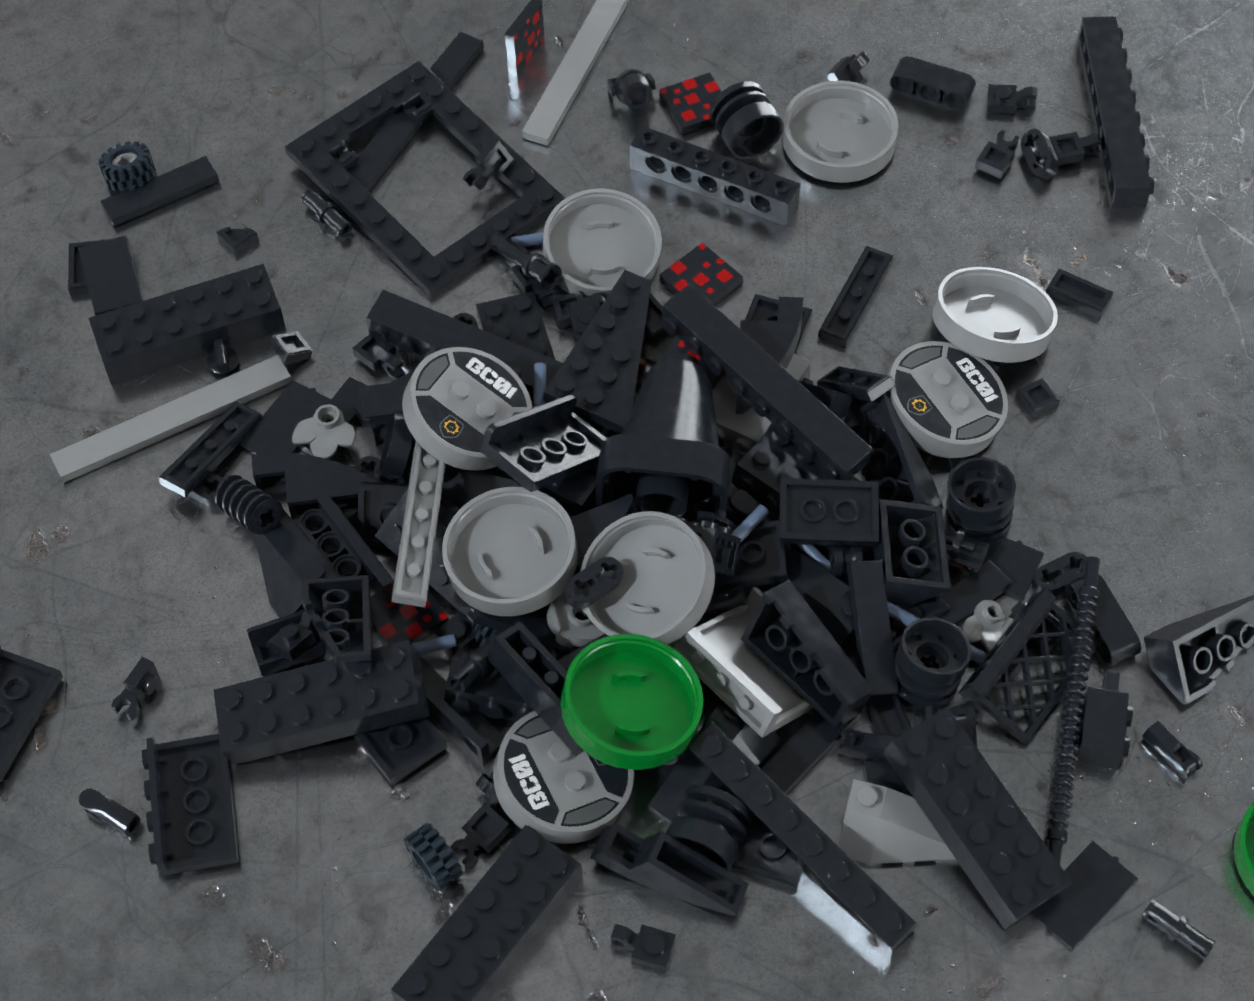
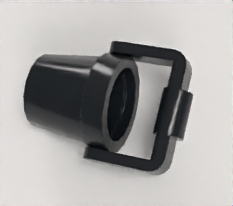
[607,69,656,110]

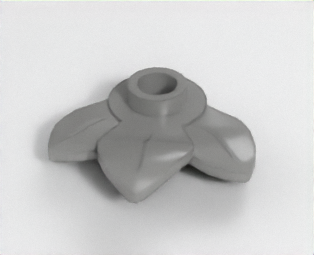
[292,404,355,459]
[963,600,1013,652]

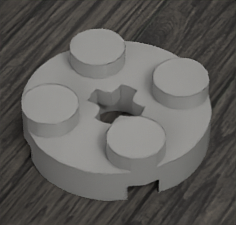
[547,586,604,647]

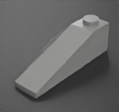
[838,779,958,867]

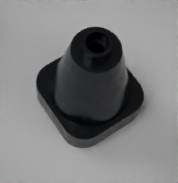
[595,352,731,522]

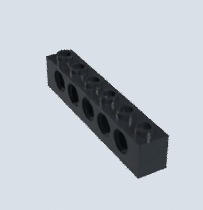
[630,126,800,227]

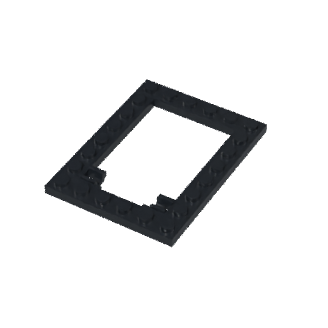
[285,61,565,298]

